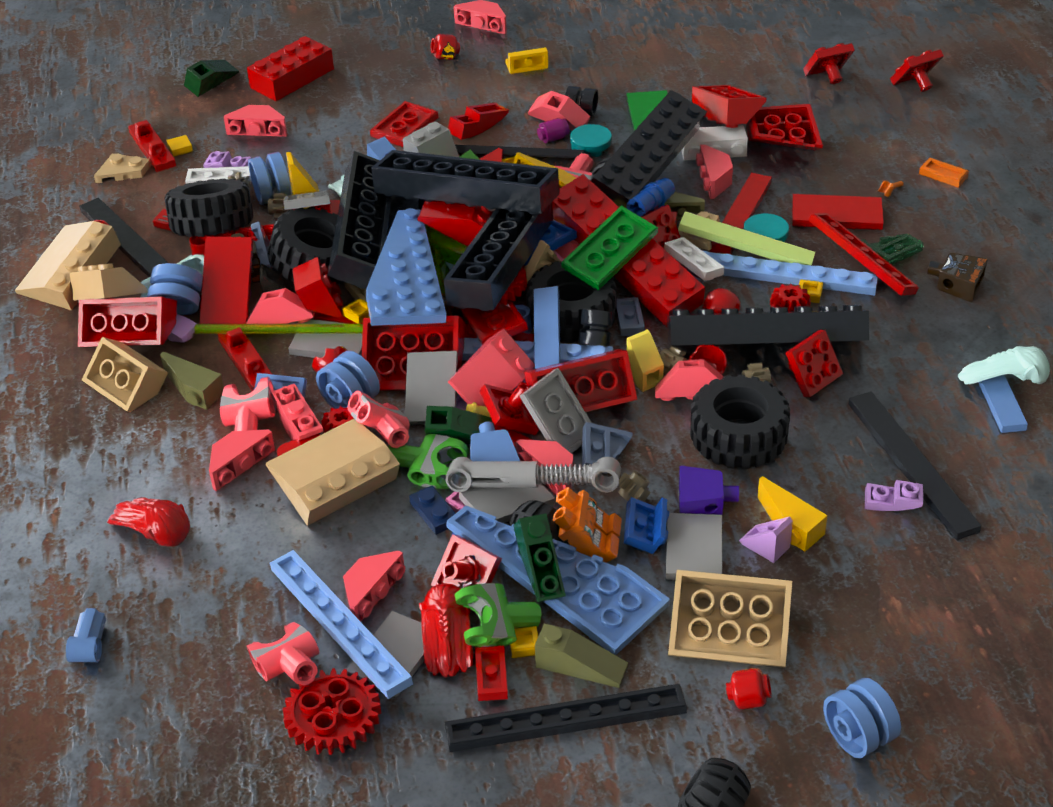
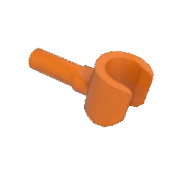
[878,180,903,197]

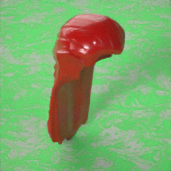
[107,497,190,547]
[419,584,473,678]

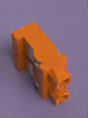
[553,487,622,563]

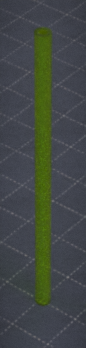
[195,324,363,334]

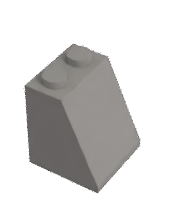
[403,121,459,157]

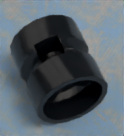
[565,86,598,116]
[579,309,613,346]

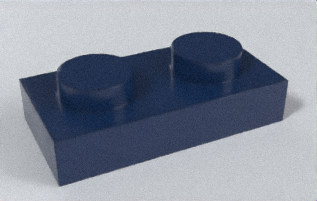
[409,485,456,535]

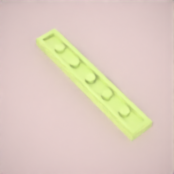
[678,211,815,265]

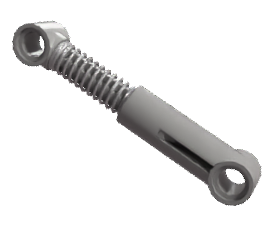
[445,457,621,493]

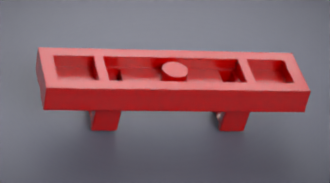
[128,120,176,172]
[217,325,272,391]

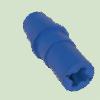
[627,178,675,217]

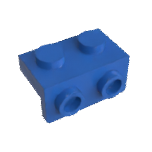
[624,497,669,554]

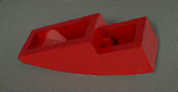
[448,103,509,140]

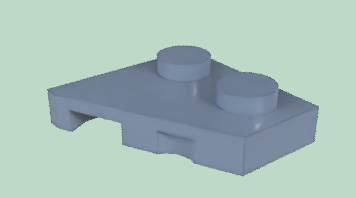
[251,222,278,283]
[582,422,633,474]

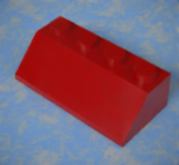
[692,85,767,128]
[78,297,177,347]

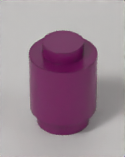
[537,118,569,143]

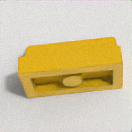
[505,47,548,74]

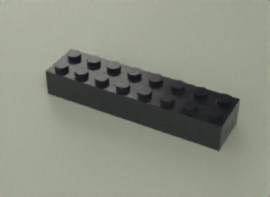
[591,90,707,208]
[371,150,560,214]
[328,151,392,289]
[444,203,554,311]
[667,305,869,346]

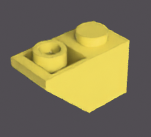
[627,329,664,392]

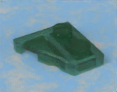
[861,234,924,265]

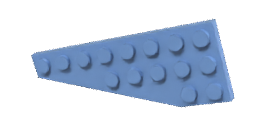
[366,208,446,326]
[447,506,670,655]

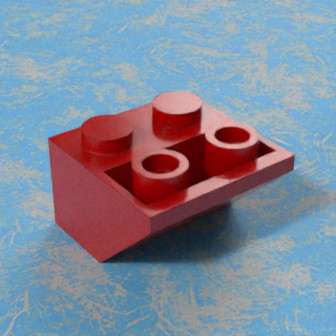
[293,257,344,318]

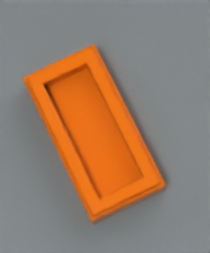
[919,158,969,188]

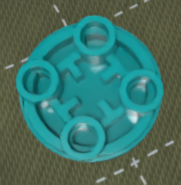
[570,124,612,157]
[744,213,789,242]

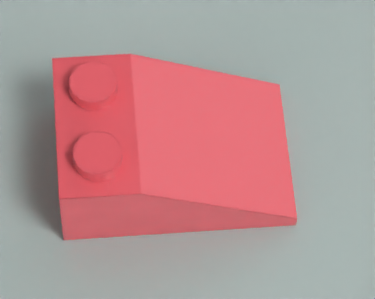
[448,329,535,407]

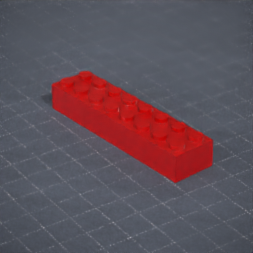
[552,174,705,327]

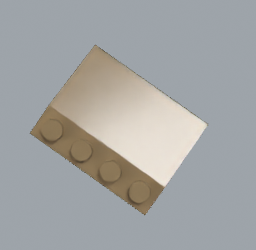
[15,221,121,310]
[266,419,400,526]
[668,570,792,668]

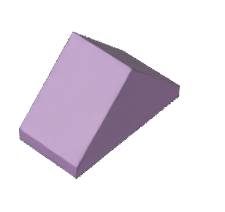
[739,516,793,563]

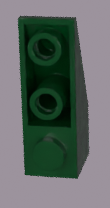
[184,60,239,97]
[425,406,495,444]
[513,513,566,602]

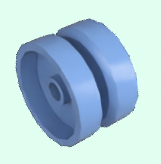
[248,152,291,205]
[147,263,203,315]
[316,351,380,409]
[823,678,901,758]

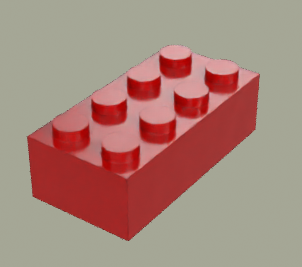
[247,36,334,101]
[524,349,637,412]

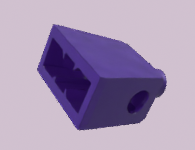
[679,466,739,515]

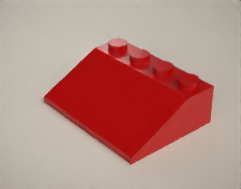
[417,200,495,246]
[362,316,465,391]

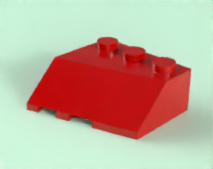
[746,104,823,151]

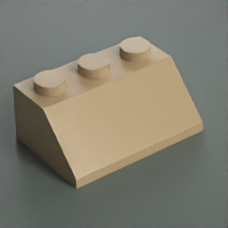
[70,263,148,300]
[82,337,168,412]

